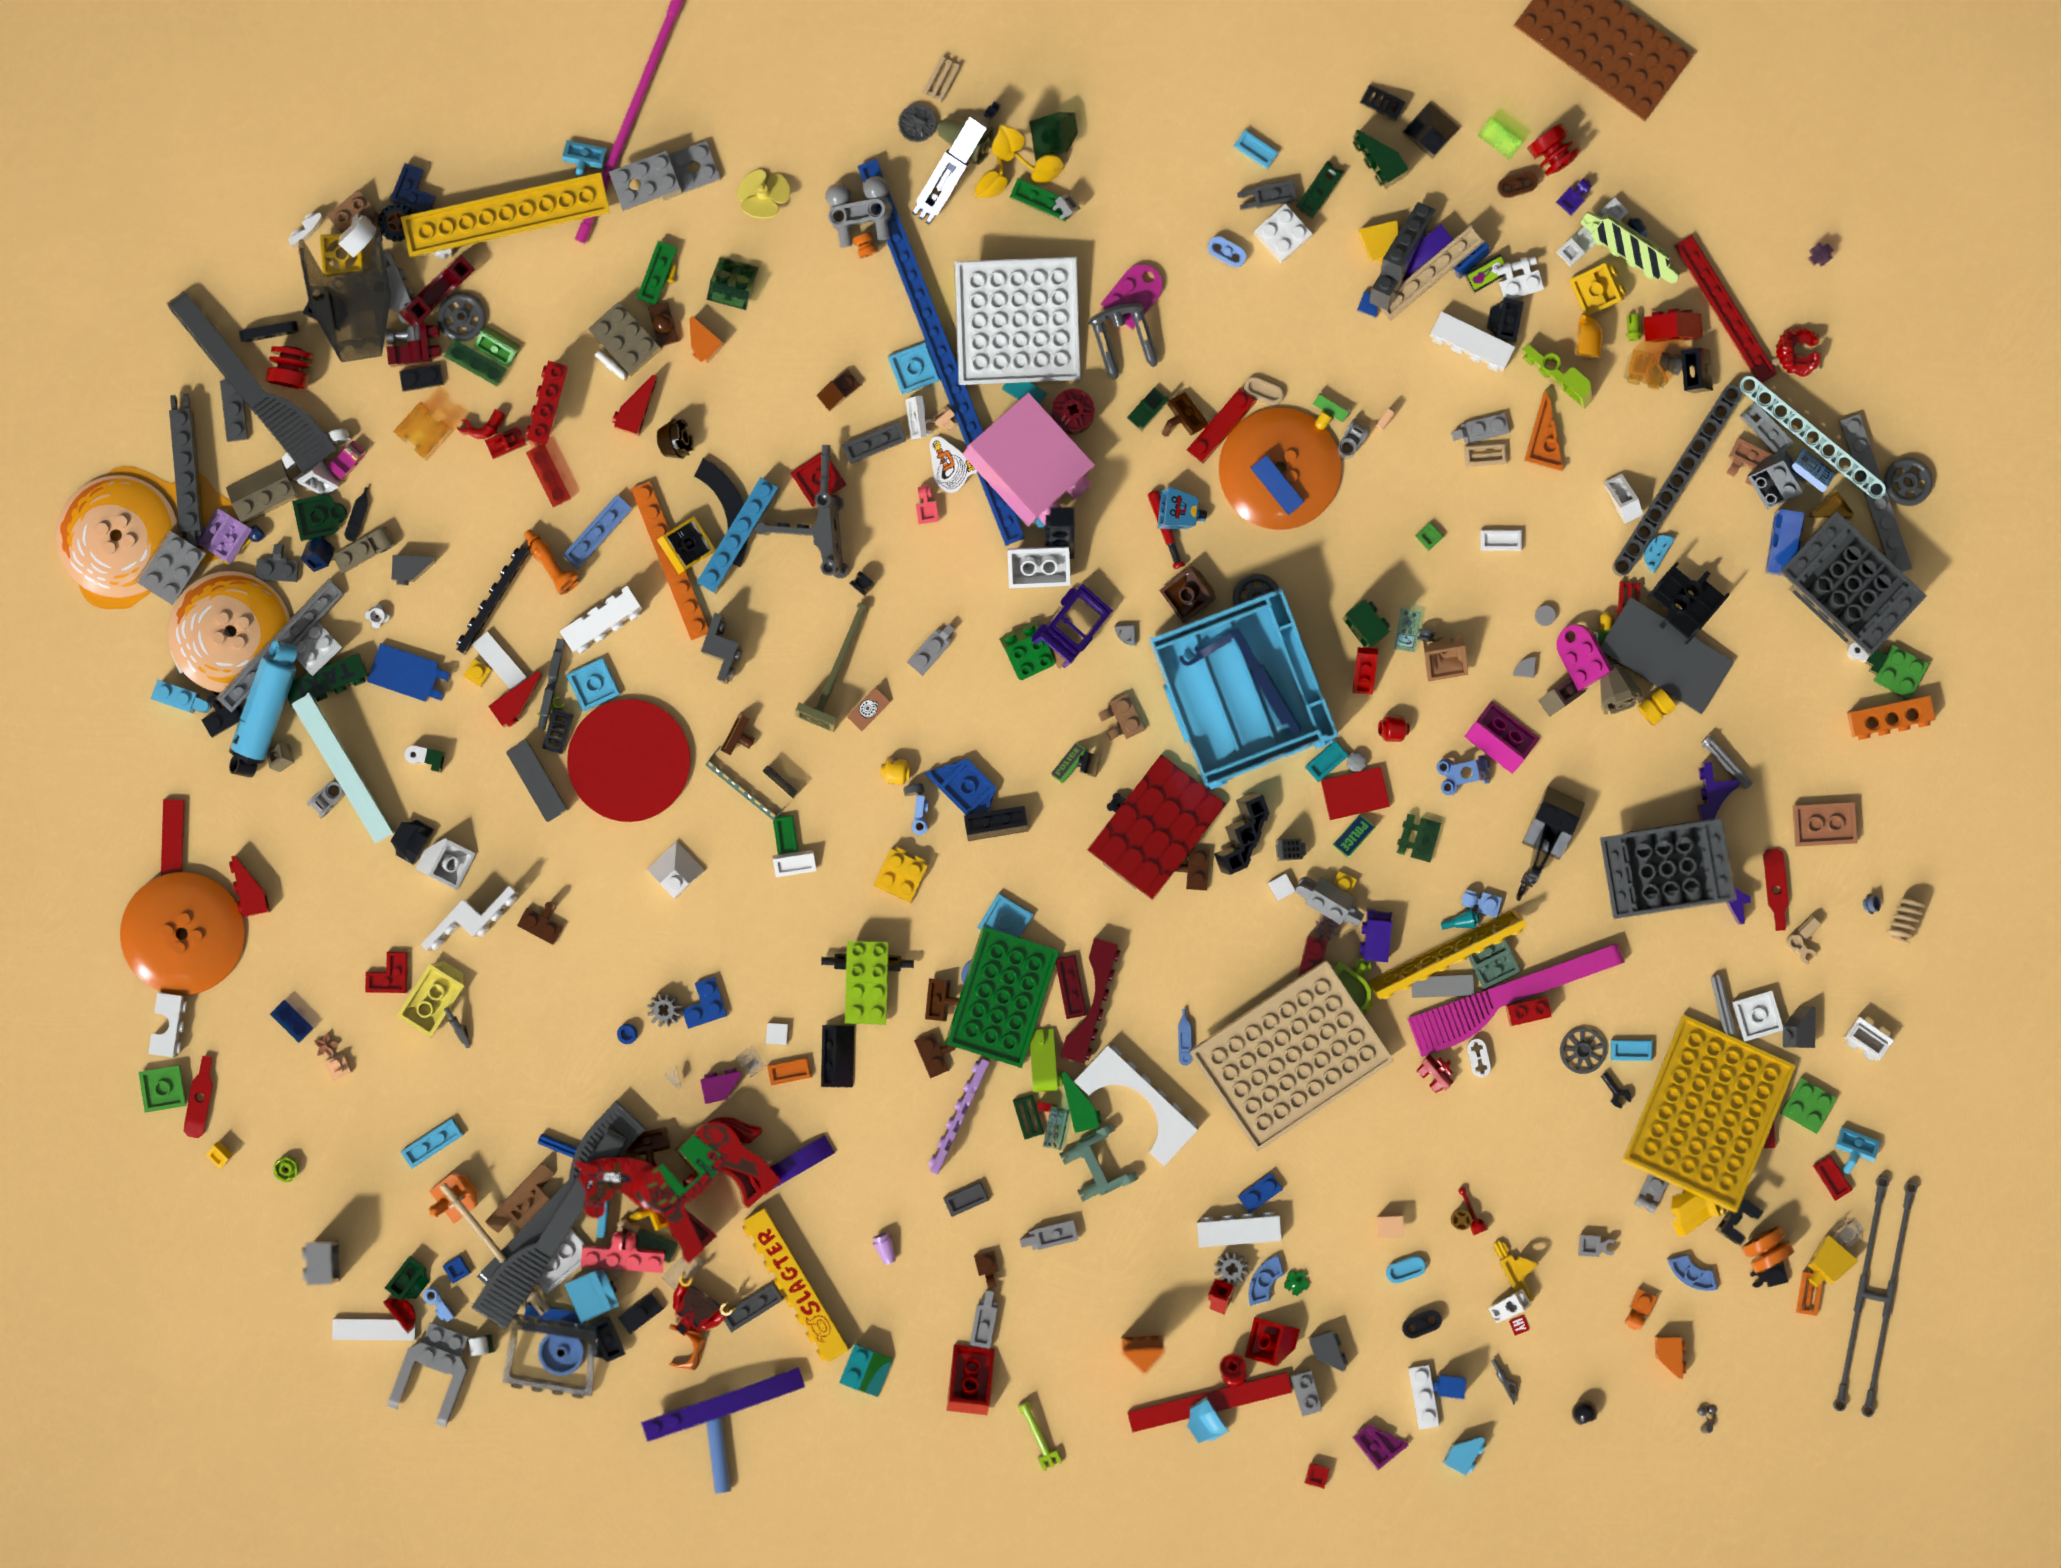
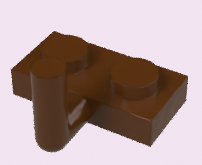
[1162,392,1208,437]
[1175,848,1210,891]
[517,902,563,945]
[925,978,959,1021]
[914,1033,956,1078]
[628,1127,670,1165]

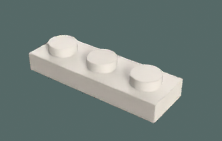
[1408,1365,1439,1430]

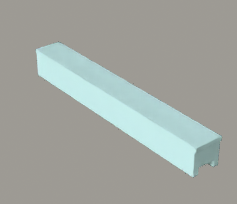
[292,692,395,844]

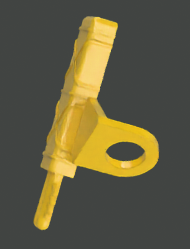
[1493,1240,1539,1302]

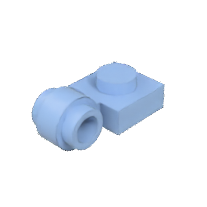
[912,795,929,835]
[1461,890,1502,918]
[423,1287,456,1322]

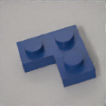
[682,977,727,1029]

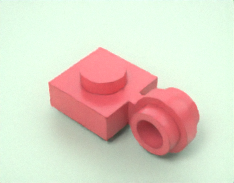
[916,484,939,524]

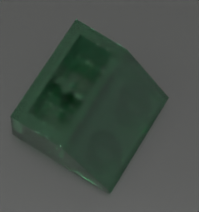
[707,257,759,310]

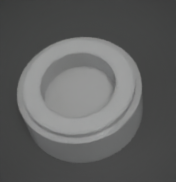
[1535,605,1556,626]

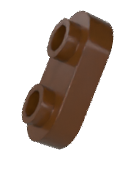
[1497,171,1538,198]

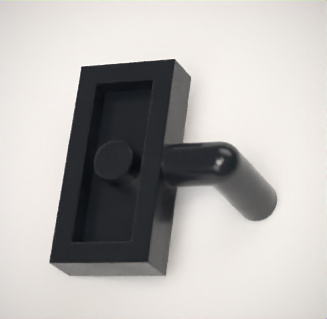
[201,696,243,738]

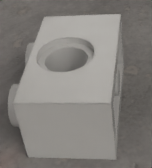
[1290,1369,1322,1417]

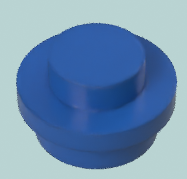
[617,1024,638,1044]

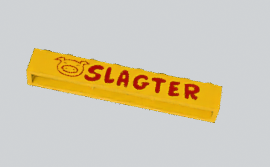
[742,1208,849,1363]

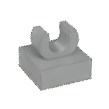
[1053,192,1081,219]

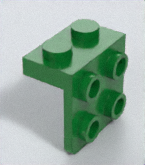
[999,621,1055,680]

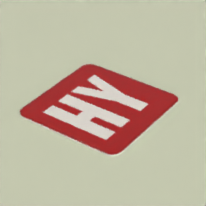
[1509,1315,1530,1336]

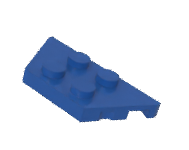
[925,758,996,815]

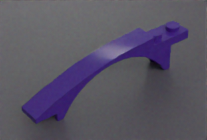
[1697,762,1751,925]
[641,1367,805,1442]

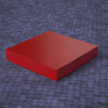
[790,452,847,507]

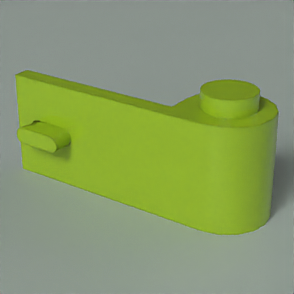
[1030,1029,1062,1092]

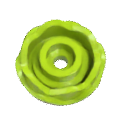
[273,1156,299,1182]

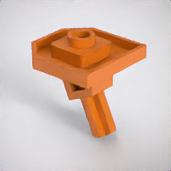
[429,1173,479,1224]

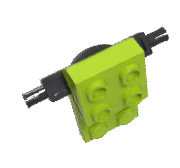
[821,941,914,1025]

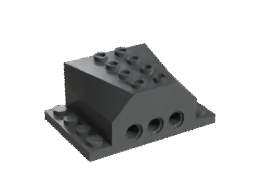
[1779,511,1927,656]
[1600,818,1736,919]

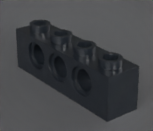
[1045,507,1075,559]

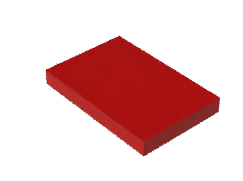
[1321,767,1390,820]

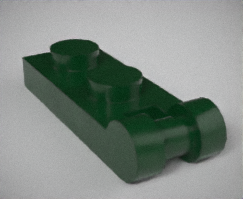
[1296,161,1344,219]

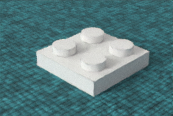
[296,622,342,676]
[1732,991,1783,1042]

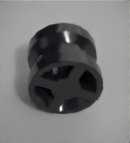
[849,571,875,596]

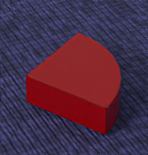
[1037,1101,1058,1112]

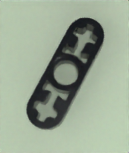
[239,321,299,342]

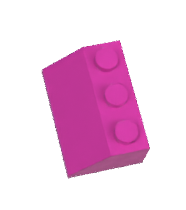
[1464,701,1540,774]

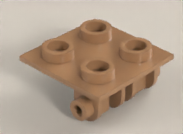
[327,190,379,233]

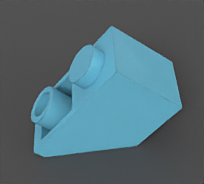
[1443,1436,1486,1476]

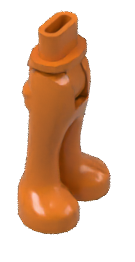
[524,529,579,595]

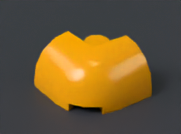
[1576,315,1603,360]

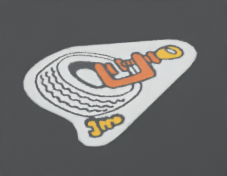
[930,436,977,493]

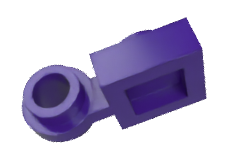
[1556,178,1593,216]

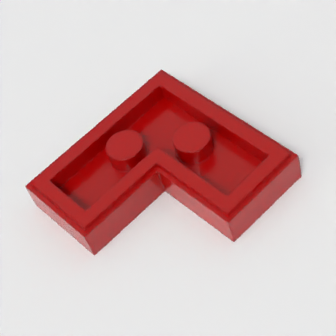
[365,952,408,993]

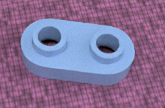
[1208,236,1246,268]

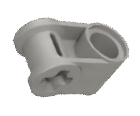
[1337,418,1371,459]
[307,782,345,819]

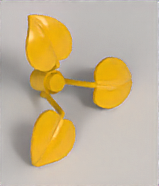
[974,124,1065,198]

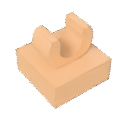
[931,406,955,431]
[324,1053,352,1081]

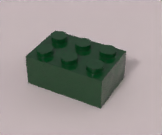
[1342,599,1390,648]

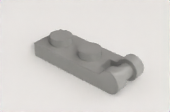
[1740,402,1794,454]
[1634,1174,1668,1214]

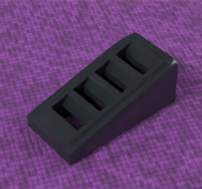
[1360,85,1406,122]
[542,709,574,754]

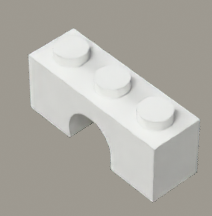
[148,993,187,1057]

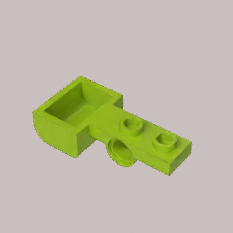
[1522,343,1593,409]

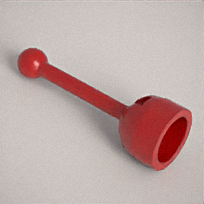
[1458,1187,1488,1236]

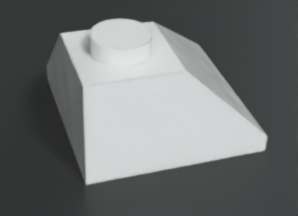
[415,838,476,890]
[647,841,705,899]

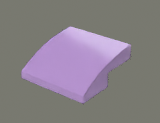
[198,508,252,564]

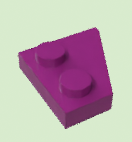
[1352,1424,1409,1470]

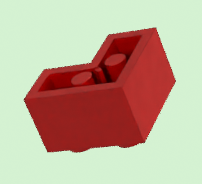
[1644,308,1703,343]

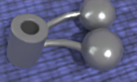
[1697,1404,1717,1434]

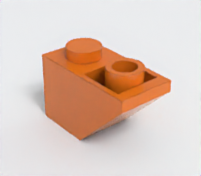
[1655,1336,1687,1379]

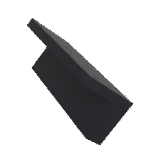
[964,806,1029,841]
[821,1025,854,1087]

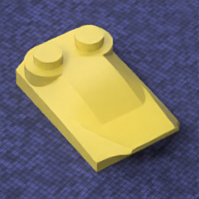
[396,961,465,1038]

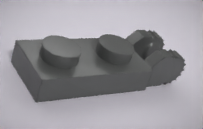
[1237,180,1297,210]

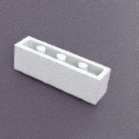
[1429,311,1515,372]
[1197,1212,1281,1248]

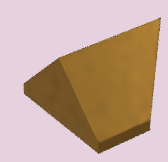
[1809,490,1854,519]

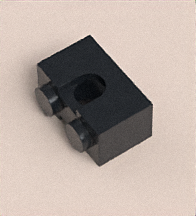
[1681,347,1713,393]

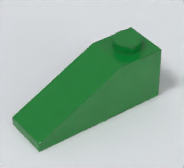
[1061,1072,1102,1133]

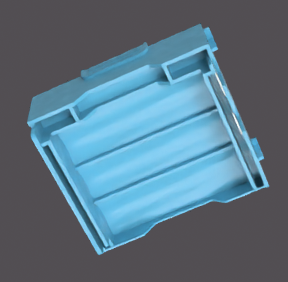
[1148,588,1338,790]

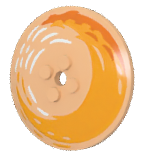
[56,475,180,598]
[168,571,290,693]

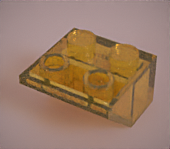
[1623,349,1668,390]

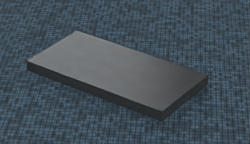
[1600,597,1734,714]

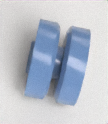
[538,1330,584,1376]

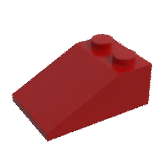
[946,1344,995,1415]

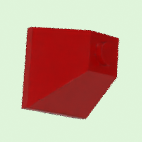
[1245,1317,1300,1366]

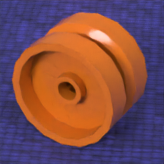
[1741,1226,1795,1273]

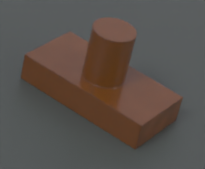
[720,714,755,755]

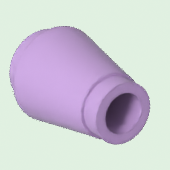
[873,1232,896,1265]

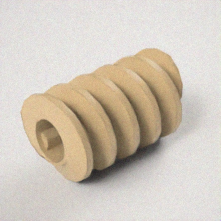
[1887,898,1926,944]

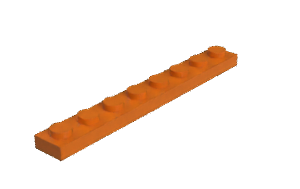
[631,481,709,641]

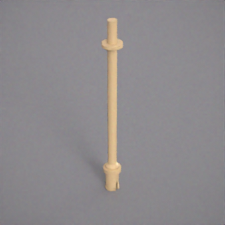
[439,1182,551,1316]

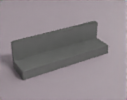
[506,739,568,822]

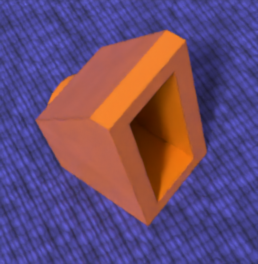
[689,316,724,363]

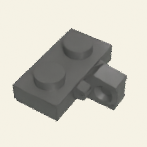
[256,544,299,582]

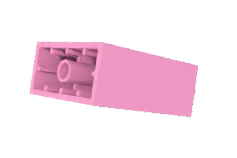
[962,392,1095,527]

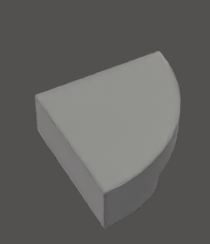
[1114,625,1136,646]
[1513,657,1536,678]

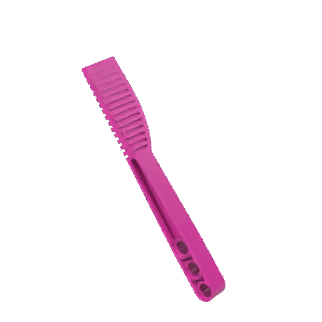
[1407,943,1625,1057]

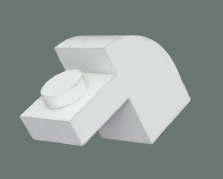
[338,213,377,257]

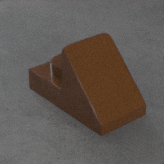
[816,370,861,412]

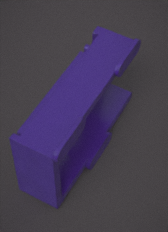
[1031,584,1113,668]

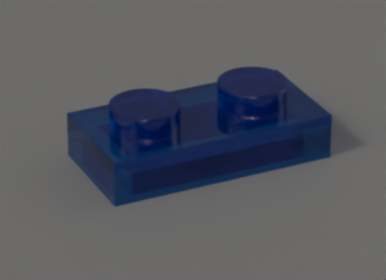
[270,1000,314,1043]

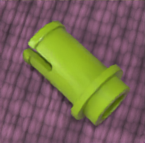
[1626,314,1642,341]

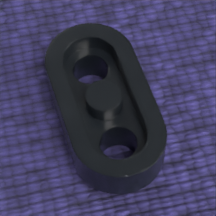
[1402,1310,1442,1339]

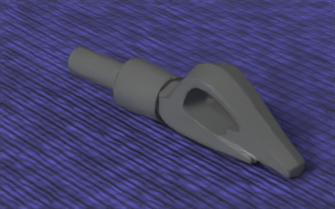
[444,1007,470,1048]
[1491,1359,1517,1405]

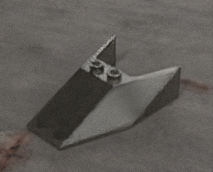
[298,227,391,362]

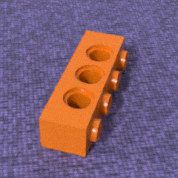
[1847,696,1936,740]

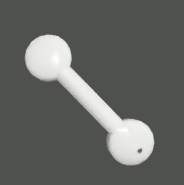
[282,428,351,471]

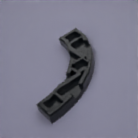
[694,458,748,567]

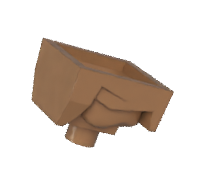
[1423,634,1468,682]

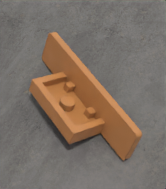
[485,1163,554,1233]

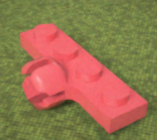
[580,1231,665,1273]

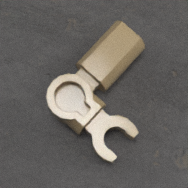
[1786,916,1822,964]

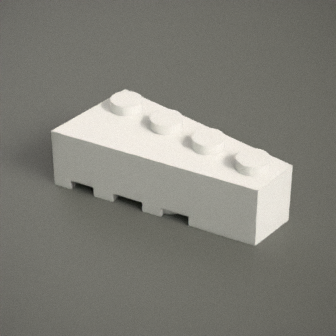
[559,586,643,654]

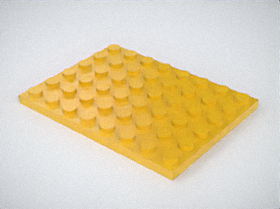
[1622,1014,1796,1213]

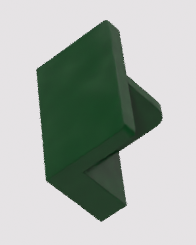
[1127,387,1170,431]

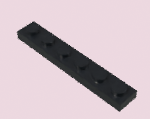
[456,546,531,655]

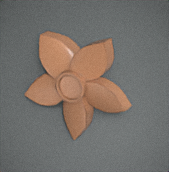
[314,1033,339,1057]

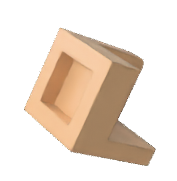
[1377,1215,1404,1238]

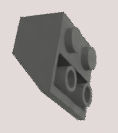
[1747,449,1806,509]

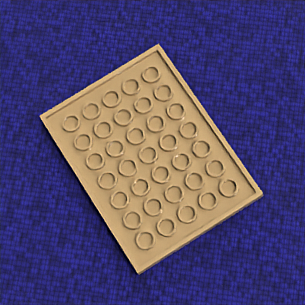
[1189,959,1394,1152]

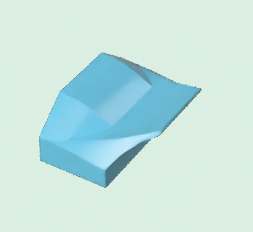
[1187,1397,1229,1443]

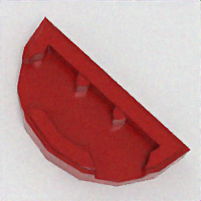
[383,1298,416,1334]

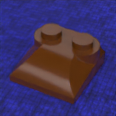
[1159,566,1216,623]

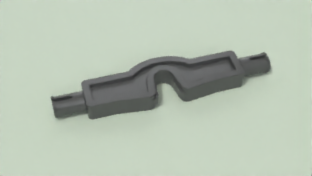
[537,639,565,730]

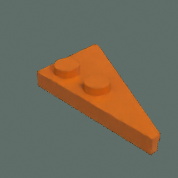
[1524,392,1563,472]

